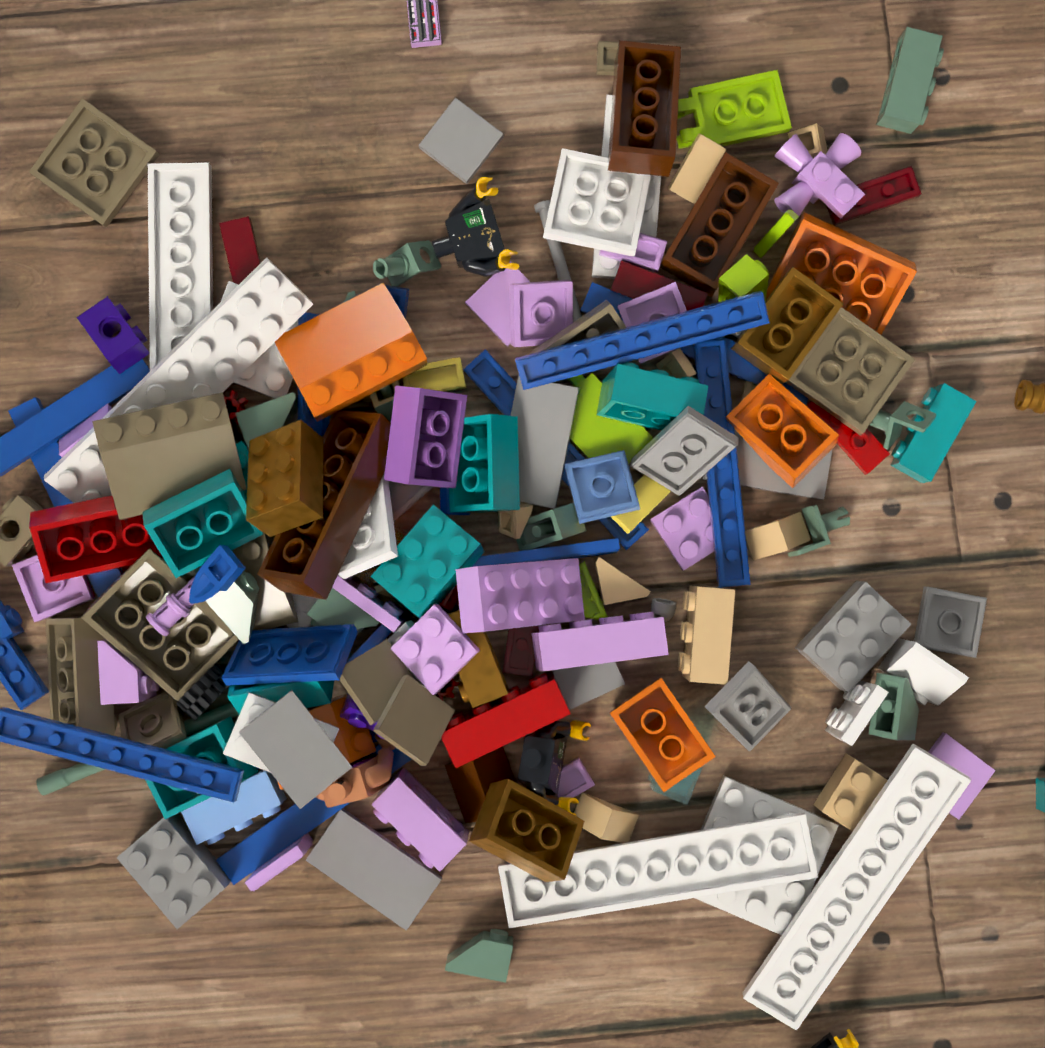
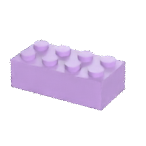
[455,558,585,634]
[531,612,669,671]

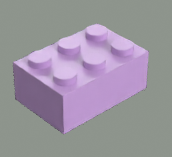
[371,767,469,872]

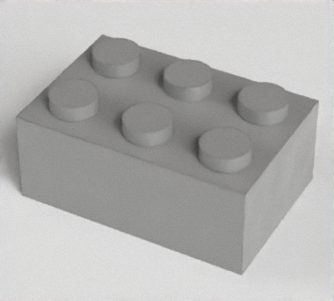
[795,581,911,693]
[117,814,231,929]

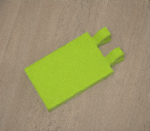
[676,70,792,149]
[567,373,653,464]

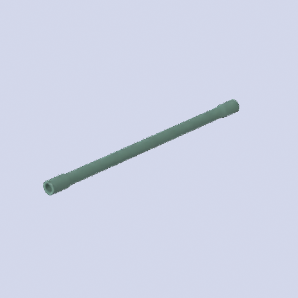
[36,652,353,796]

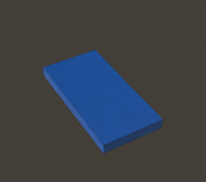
[221,624,358,686]

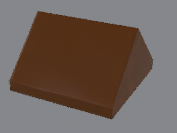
[445,746,516,823]

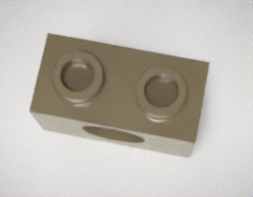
[0,495,43,567]

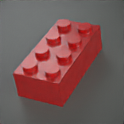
[29,495,163,584]
[441,672,571,768]

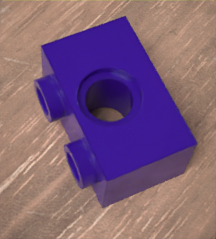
[76,296,150,374]

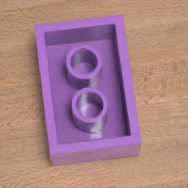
[384,385,467,488]

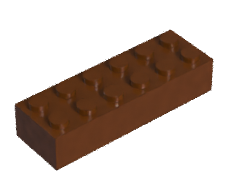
[257,411,391,600]

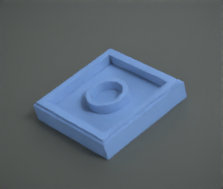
[564,450,640,524]

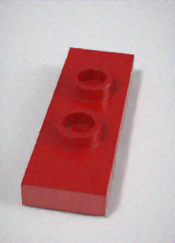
[806,401,890,475]

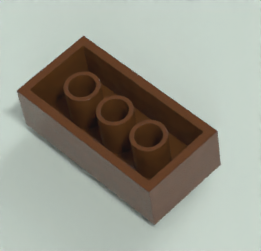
[607,40,681,177]
[660,152,779,297]

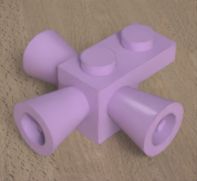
[774,133,865,219]

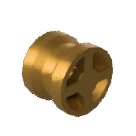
[1014,380,1045,414]

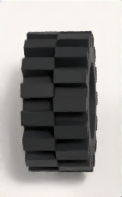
[176,663,228,721]

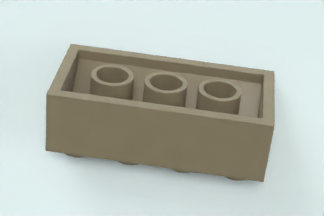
[46,617,117,736]

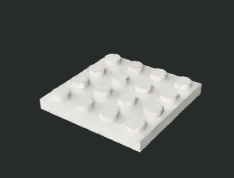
[695,775,839,935]

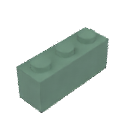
[876,27,944,134]

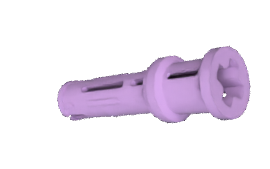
[145,575,196,637]

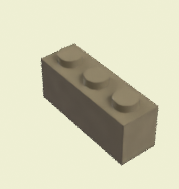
[530,300,627,354]

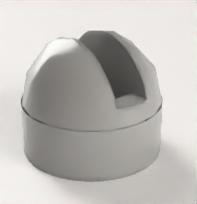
[651,598,676,622]

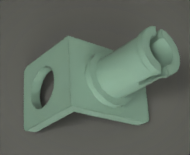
[373,240,441,287]
[870,401,936,450]
[788,504,850,557]

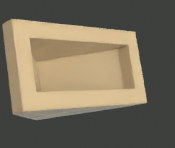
[745,512,811,561]
[594,557,651,605]
[574,792,639,843]

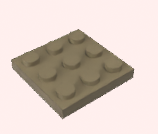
[29,98,160,228]
[786,307,915,435]

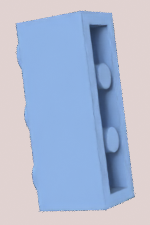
[181,770,287,845]

